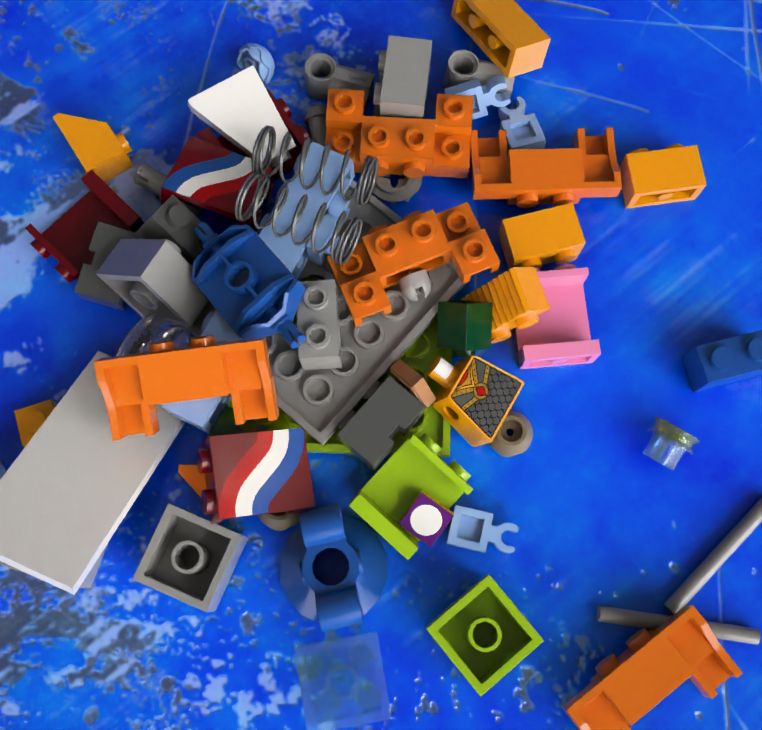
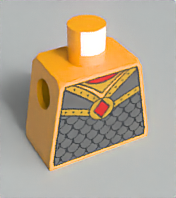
[426,355,525,447]

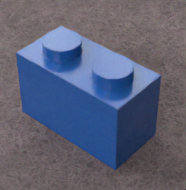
[682,330,762,392]

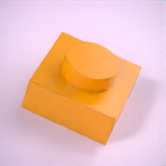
[14,399,57,447]

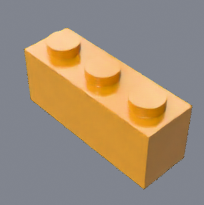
[451,0,551,78]

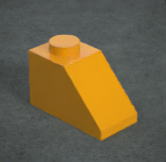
[52,113,134,183]

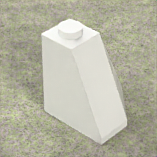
[188,65,296,168]

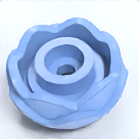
[237,43,275,85]

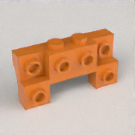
[325,88,473,179]
[470,127,622,208]
[327,202,500,327]
[94,335,279,441]
[562,605,743,730]

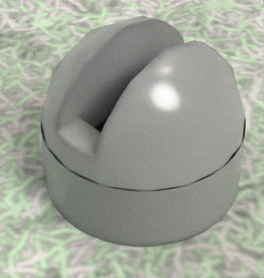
[398,270,431,301]

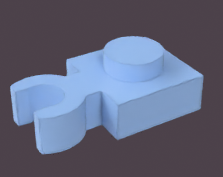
[444,76,511,120]
[498,96,546,152]
[306,194,351,266]
[446,505,519,554]

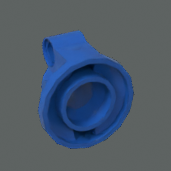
[280,504,388,632]

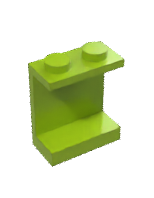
[349,432,473,560]

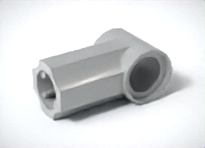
[443,50,515,97]
[305,53,375,106]

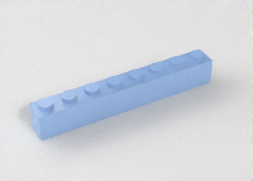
[161,141,355,434]

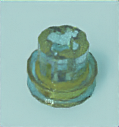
[643,416,700,471]

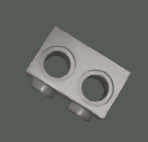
[297,279,342,370]

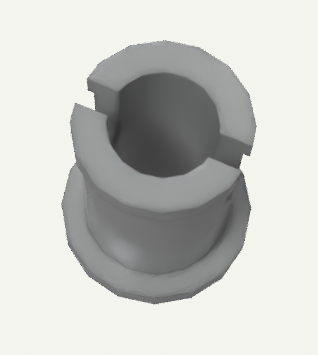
[304,106,326,147]

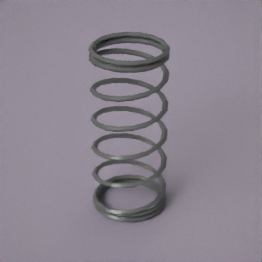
[251,125,378,206]
[234,172,363,265]

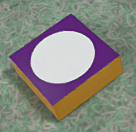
[399,490,454,547]

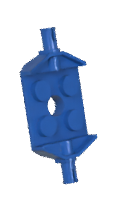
[191,222,306,349]

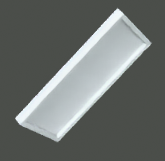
[0,351,185,595]

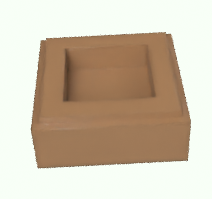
[390,359,436,408]

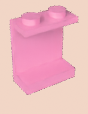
[514,264,601,369]

